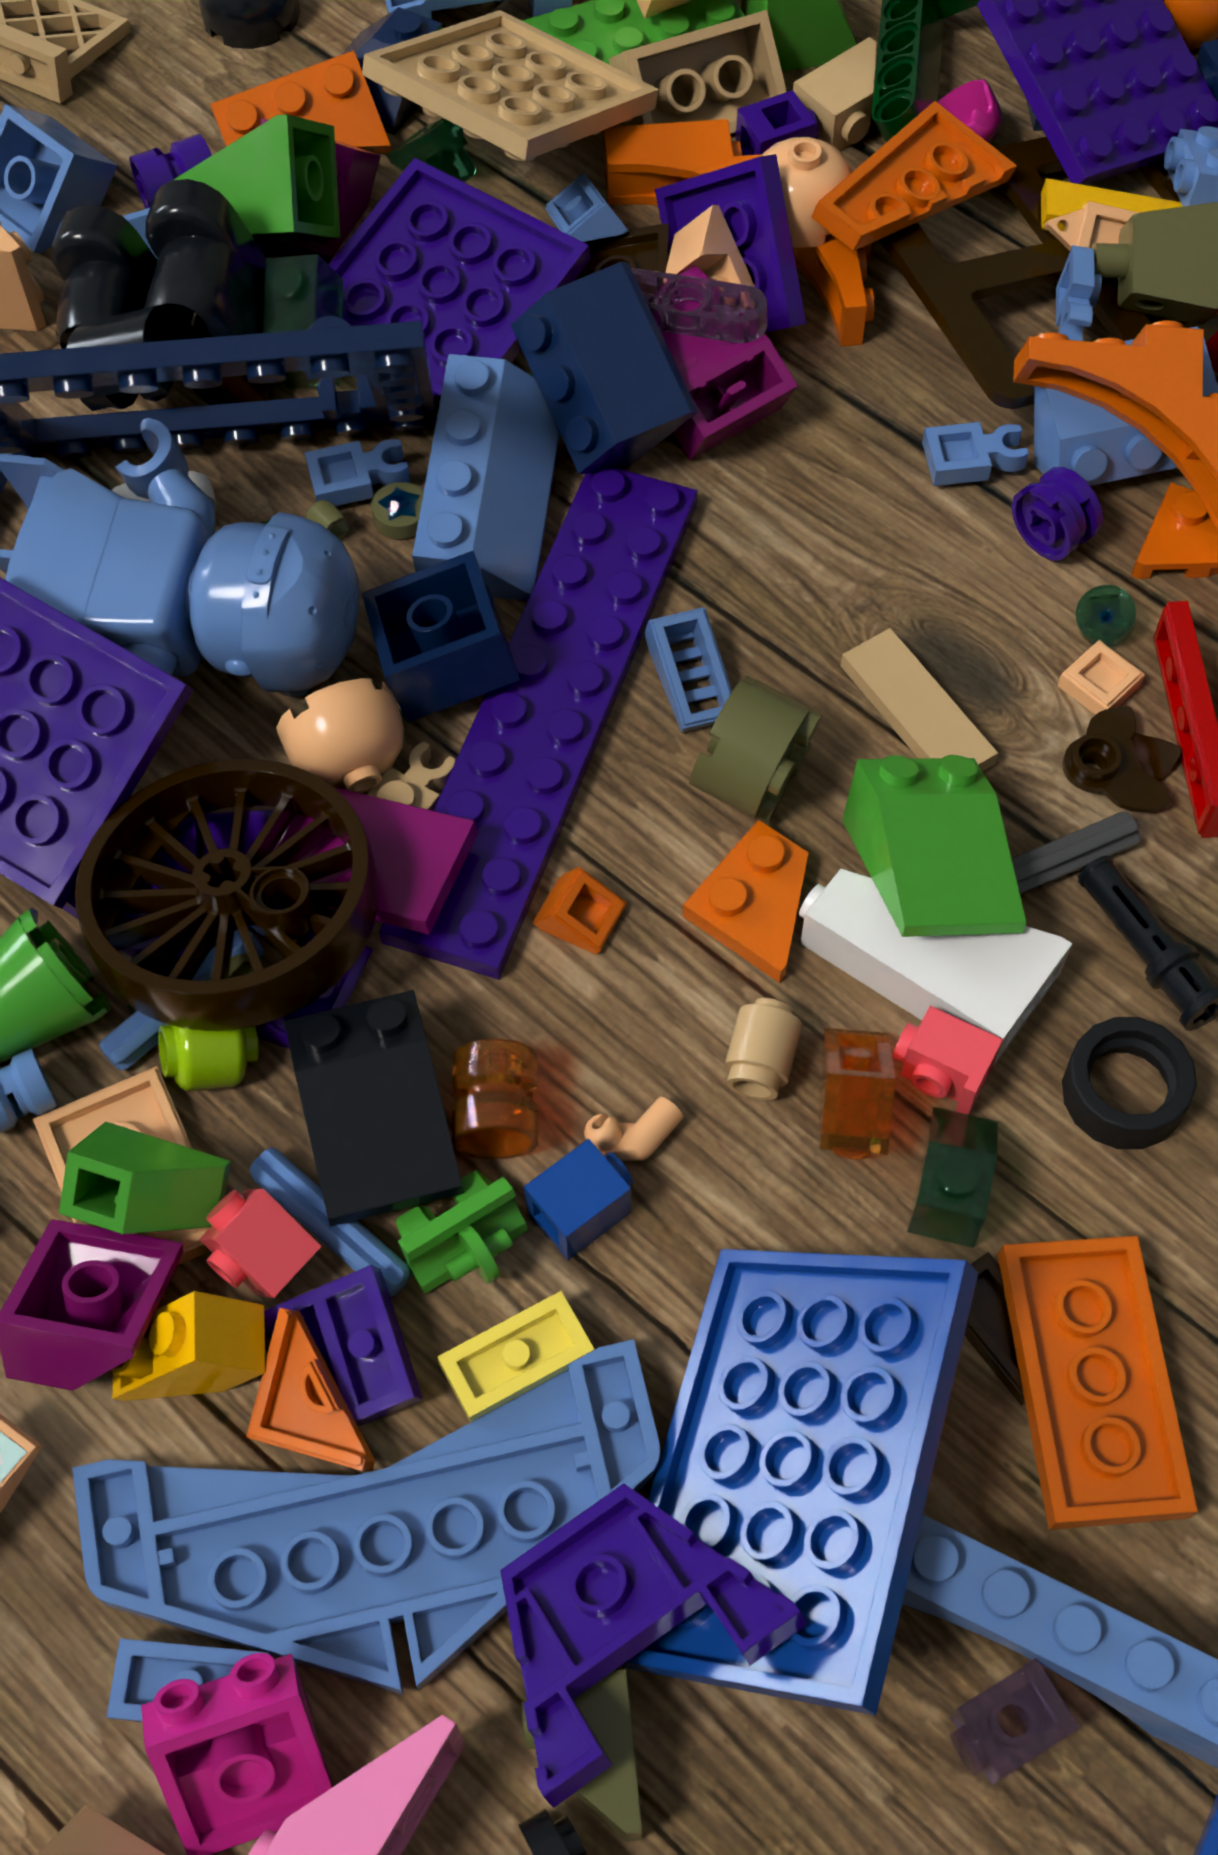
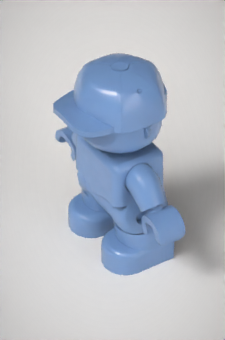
[0,418,360,697]

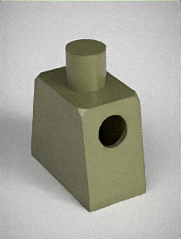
[1091,202,1218,325]

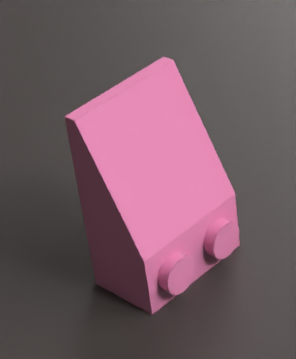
[248,1714,466,1855]

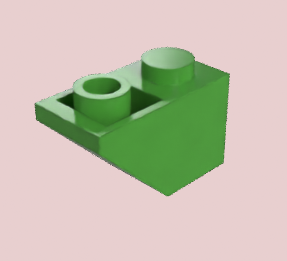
[59,1121,231,1234]

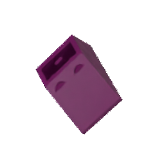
[643,266,798,460]

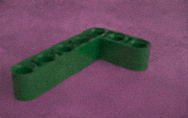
[871,0,980,142]

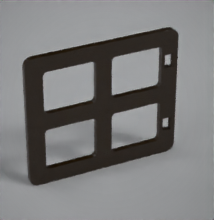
[879,137,1218,409]

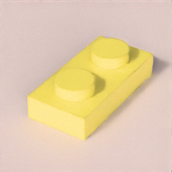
[437,1291,595,1423]

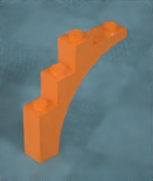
[603,119,879,346]
[1013,320,1218,532]

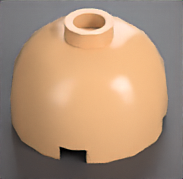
[762,137,852,248]
[276,678,404,793]

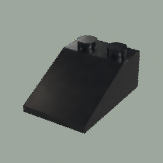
[284,990,464,1227]

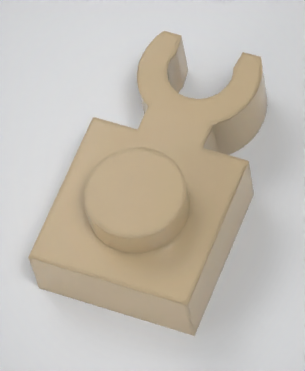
[367,741,456,811]

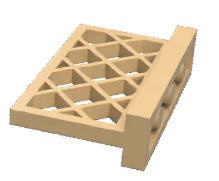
[0,0,131,104]

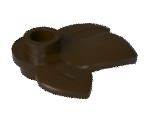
[1062,706,1182,812]

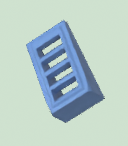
[644,607,732,733]

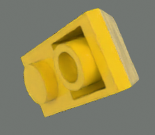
[111,1291,265,1401]

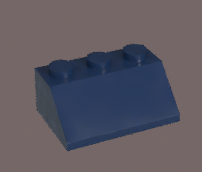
[511,262,698,474]

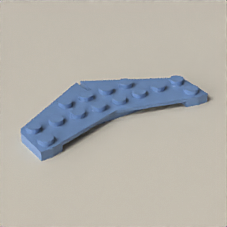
[72,1339,660,1695]

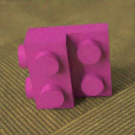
[141,1653,335,1855]

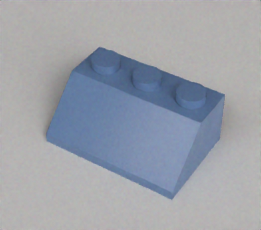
[1034,326,1218,486]

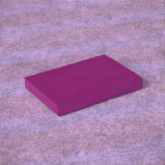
[273,787,478,935]

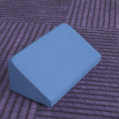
[545,173,629,242]

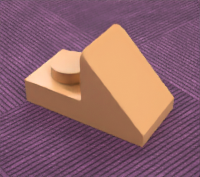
[664,205,762,315]

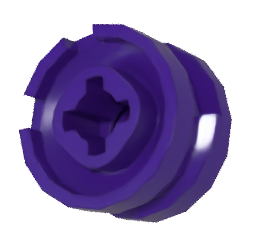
[1011,467,1103,560]

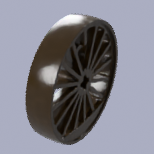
[75,759,378,1031]

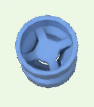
[0,1048,59,1134]

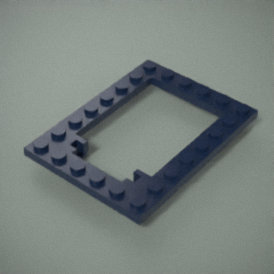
[0,316,437,459]

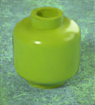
[158,1024,259,1091]

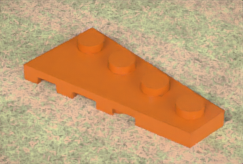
[811,101,1017,251]

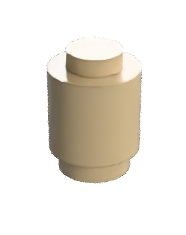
[724,998,802,1100]

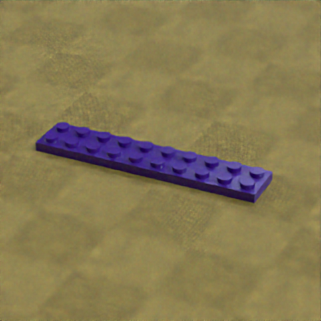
[379,468,698,980]

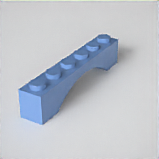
[902,1515,1218,1769]

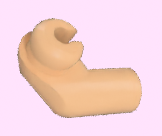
[584,1096,684,1161]

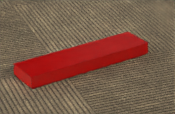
[1153,601,1218,838]

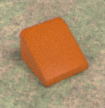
[532,866,627,954]

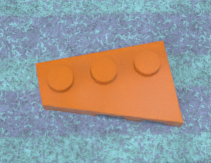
[210,50,392,154]

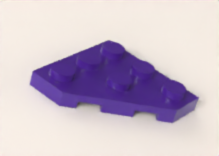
[655,154,806,333]

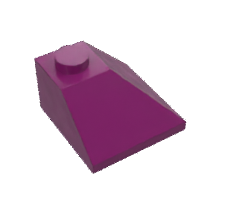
[0,1219,184,1391]

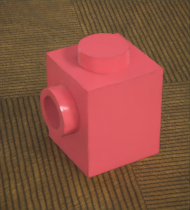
[199,1188,321,1298]

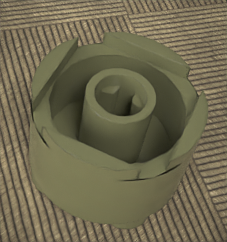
[689,675,823,823]

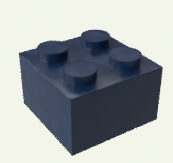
[361,551,520,722]

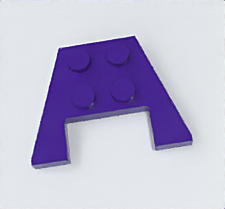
[500,1483,807,1808]

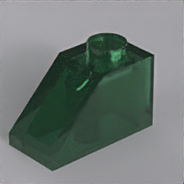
[907,1107,998,1248]

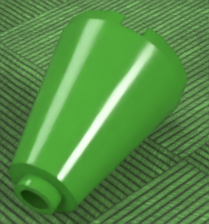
[0,908,111,1063]

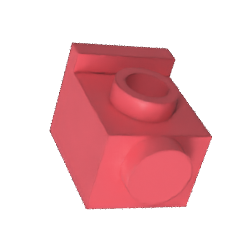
[892,1005,1003,1119]

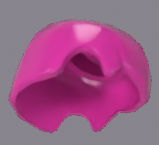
[938,79,1002,144]

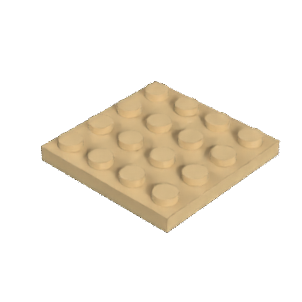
[362,10,659,161]

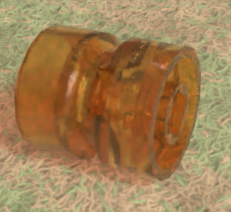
[452,1039,539,1159]

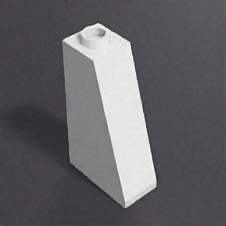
[799,869,1072,1065]

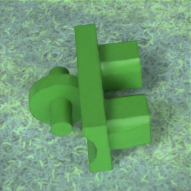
[396,1170,528,1294]

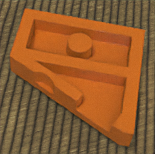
[1131,482,1218,579]
[683,820,809,983]

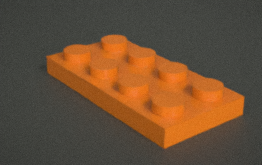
[998,1236,1198,1530]

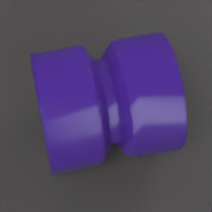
[129,134,212,209]

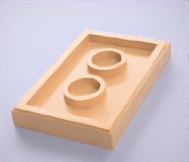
[33,1066,210,1266]

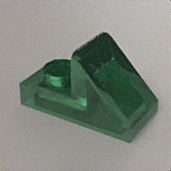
[386,118,477,182]

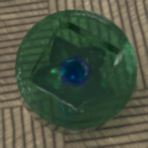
[1076,585,1136,647]

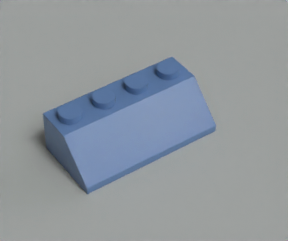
[412,354,560,601]

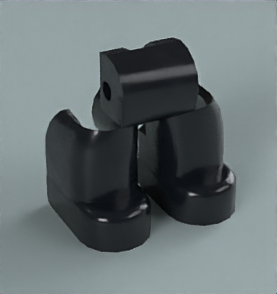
[52,179,274,411]

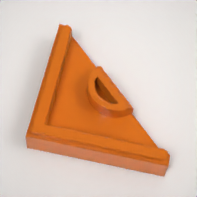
[246,1308,375,1471]

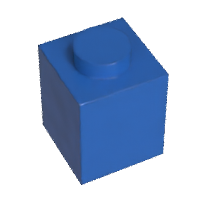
[524,1138,633,1260]

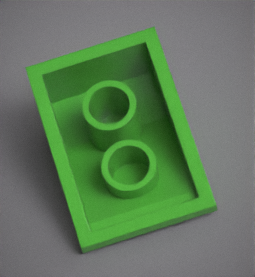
[842,755,1027,937]

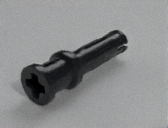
[1078,855,1218,1031]

